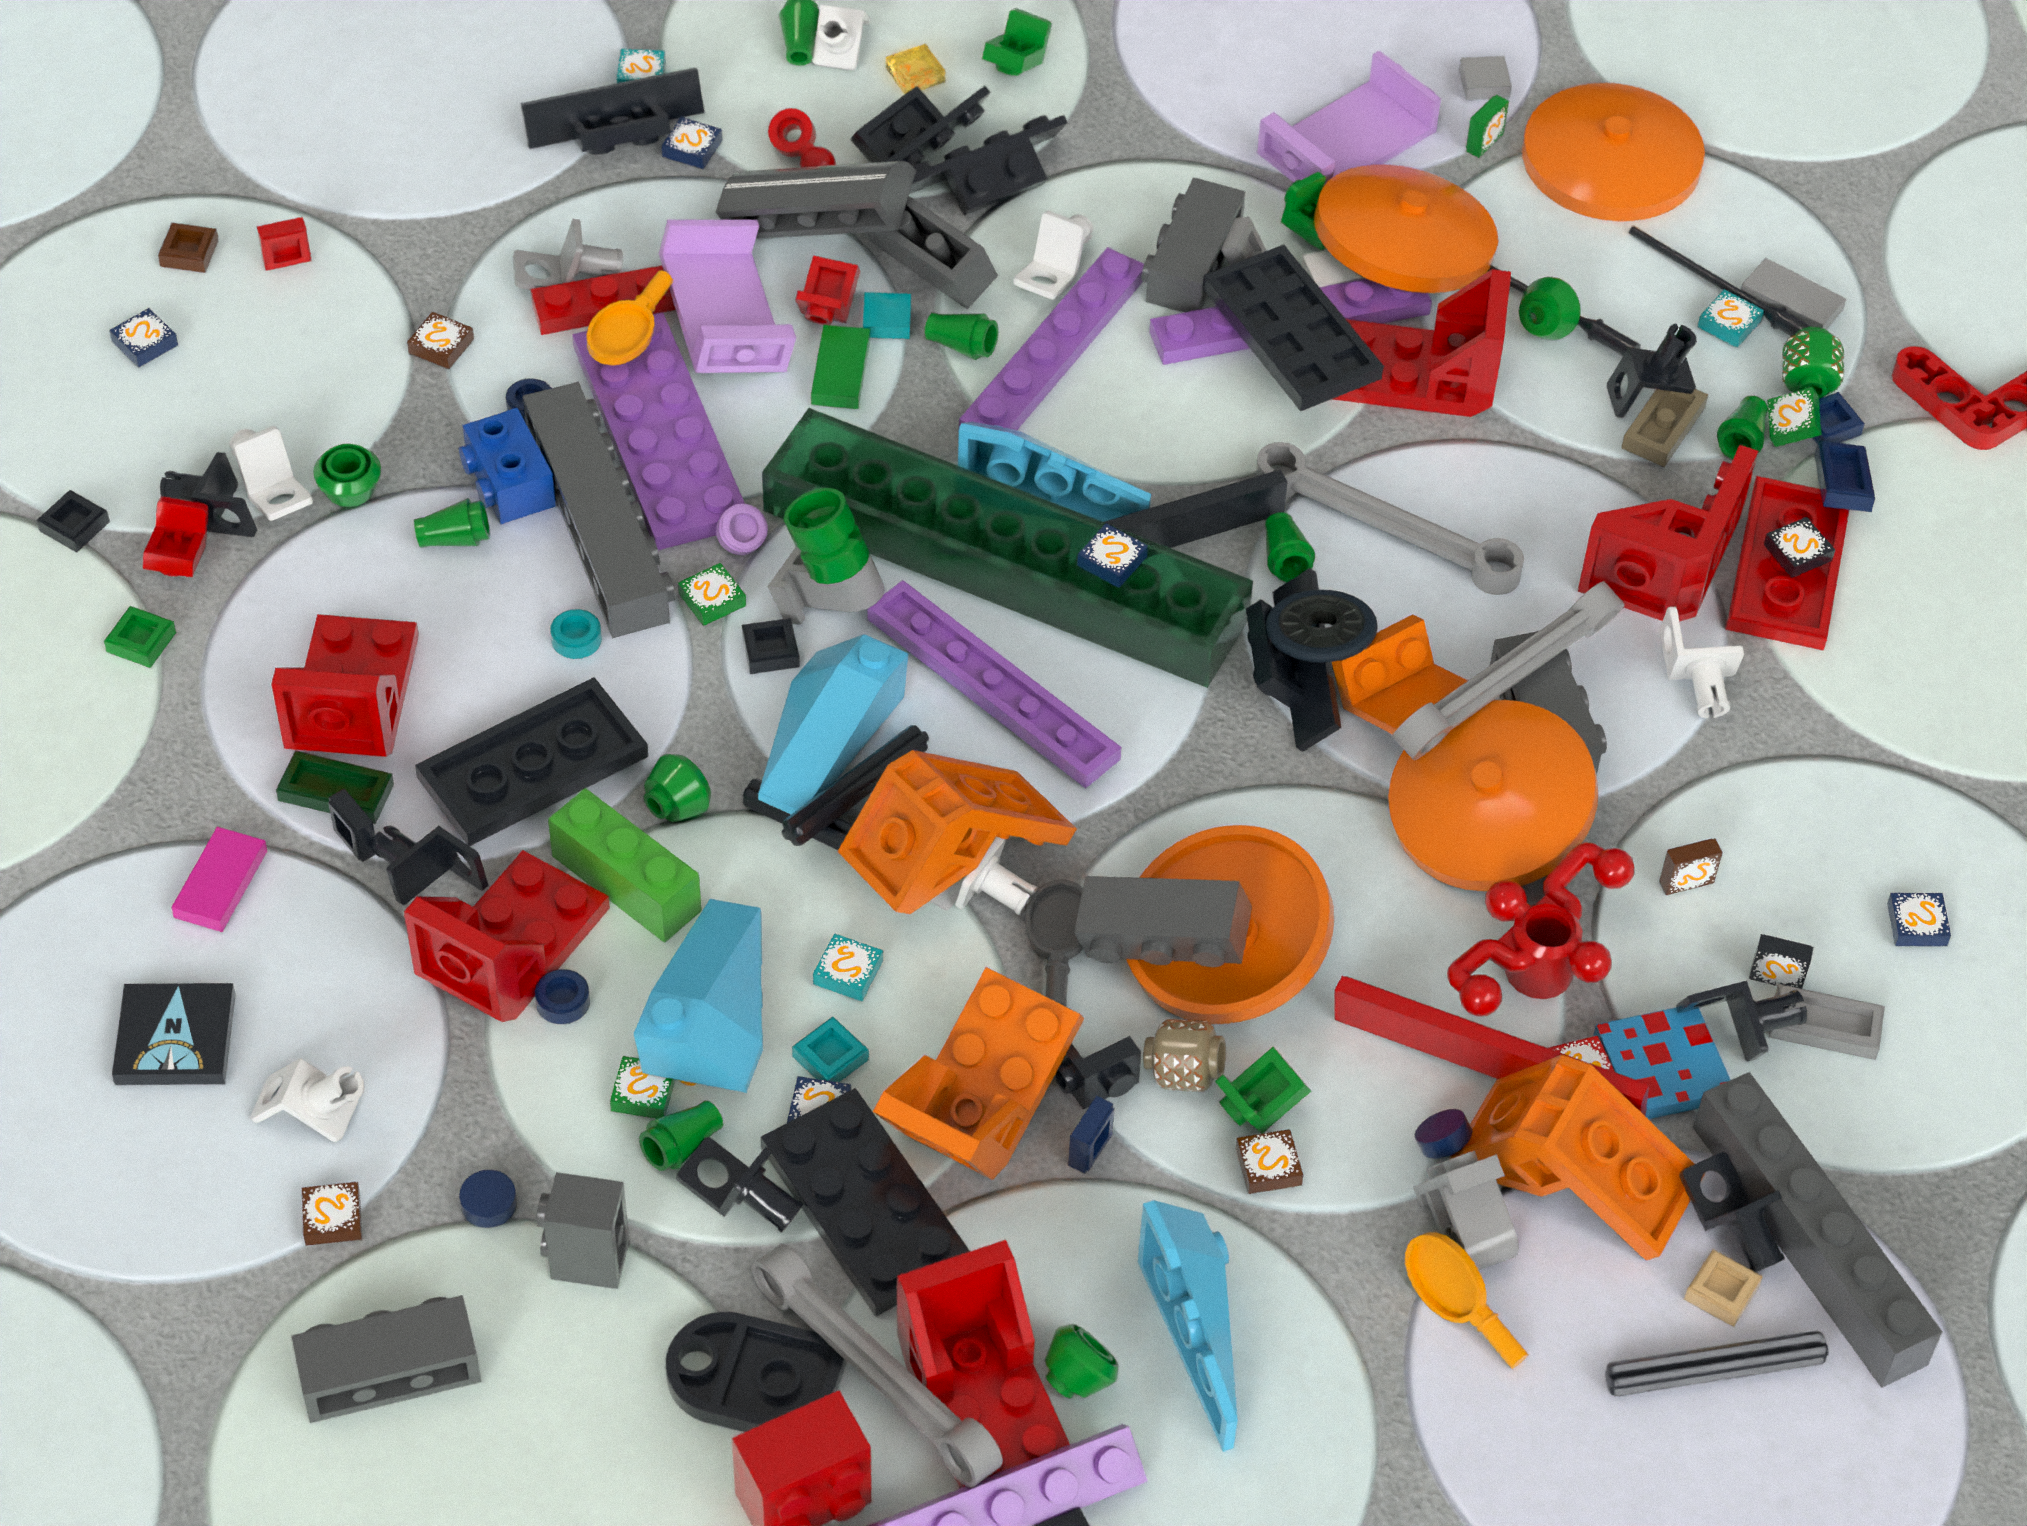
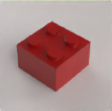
[732,1390,872,1526]

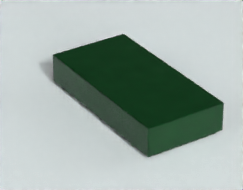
[276,751,394,824]

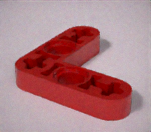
[1892,346,2027,450]

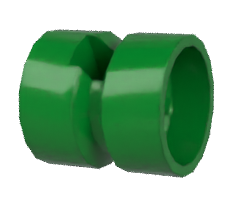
[783,488,870,584]

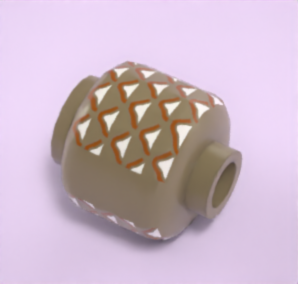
[1143,1019,1226,1092]

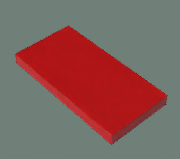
[1725,476,1850,651]

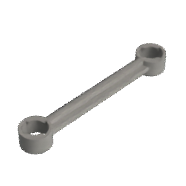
[1255,442,1524,595]
[1393,581,1625,760]
[752,1244,1003,1488]

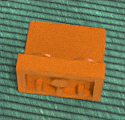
[1332,614,1468,735]

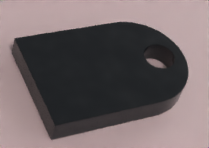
[666,1312,847,1432]

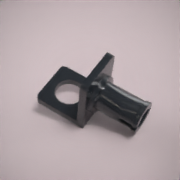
[1606,324,1697,418]
[160,452,258,537]
[371,825,489,905]
[1676,981,1807,1062]
[676,1137,804,1233]
[1679,1152,1785,1272]

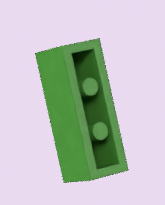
[548,788,702,943]

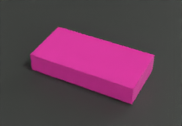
[171,827,267,932]

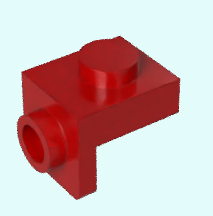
[795,255,861,325]
[143,496,208,578]

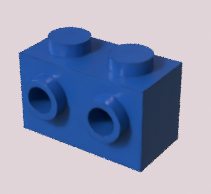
[459,408,556,524]

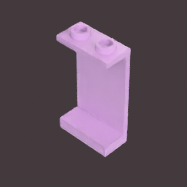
[1257,50,1441,186]
[659,220,796,373]

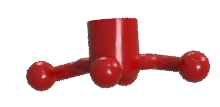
[1447,842,1635,1017]

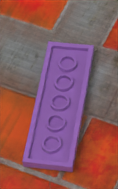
[572,312,745,550]

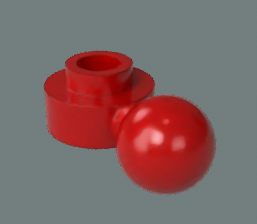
[768,108,836,167]

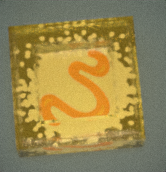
[886,44,946,94]

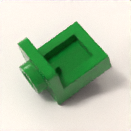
[982,8,1052,76]
[1281,171,1326,251]
[1215,1047,1311,1134]

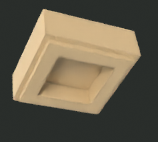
[1684,1249,1763,1327]

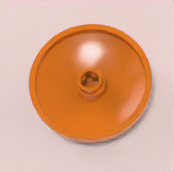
[1522,83,1705,221]
[1314,164,1498,293]
[1388,700,1599,891]
[1126,825,1334,1024]

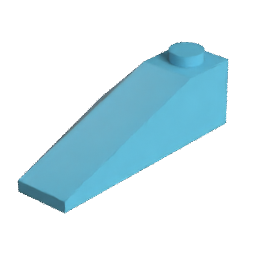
[957,421,1151,524]
[758,634,909,814]
[634,899,763,1093]
[1137,1200,1238,1452]

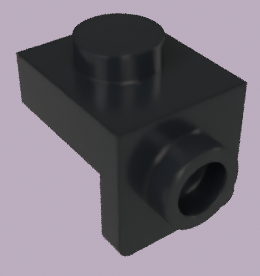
[1054,1036,1141,1110]

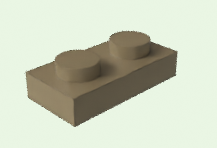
[1621,389,1708,467]

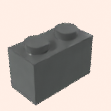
[536,1172,630,1289]

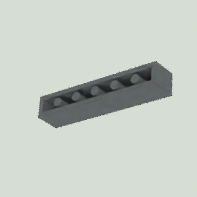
[523,382,675,638]
[1693,1072,1943,1388]

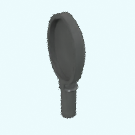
[1026,879,1083,1007]

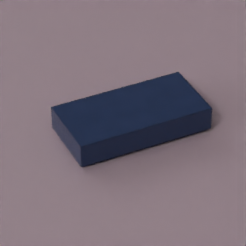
[1814,441,1875,512]

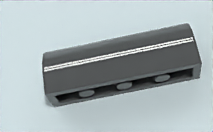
[715,161,916,239]

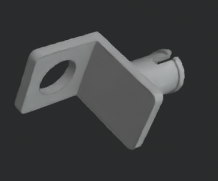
[513,219,623,290]

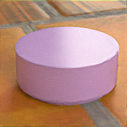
[716,504,768,555]

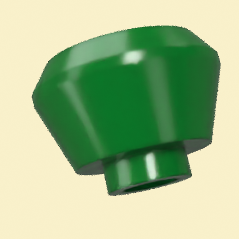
[1519,277,1581,340]
[313,444,381,507]
[644,754,711,822]
[1044,1324,1119,1399]

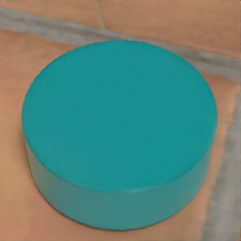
[550,609,602,659]

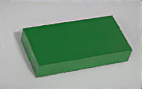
[811,325,870,409]

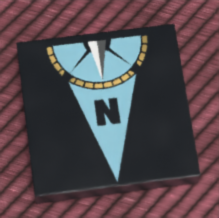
[112,983,236,1085]

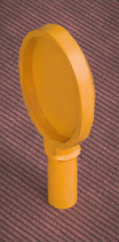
[586,271,673,365]
[1405,1232,1529,1369]

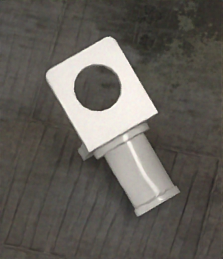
[812,5,870,71]
[1014,211,1093,299]
[229,426,313,521]
[1660,607,1744,718]
[955,836,1038,916]
[250,1058,364,1142]

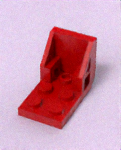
[1331,269,1511,417]
[1577,445,1758,622]
[271,614,419,757]
[404,850,610,1022]
[897,1239,1070,1489]

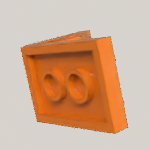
[837,750,1077,914]
[873,967,1085,1180]
[1449,1055,1705,1260]

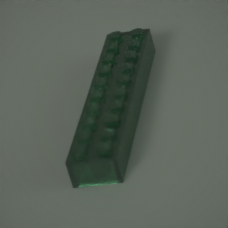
[762,408,1254,688]

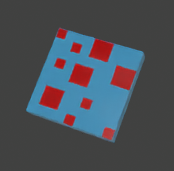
[1593,1008,1731,1119]

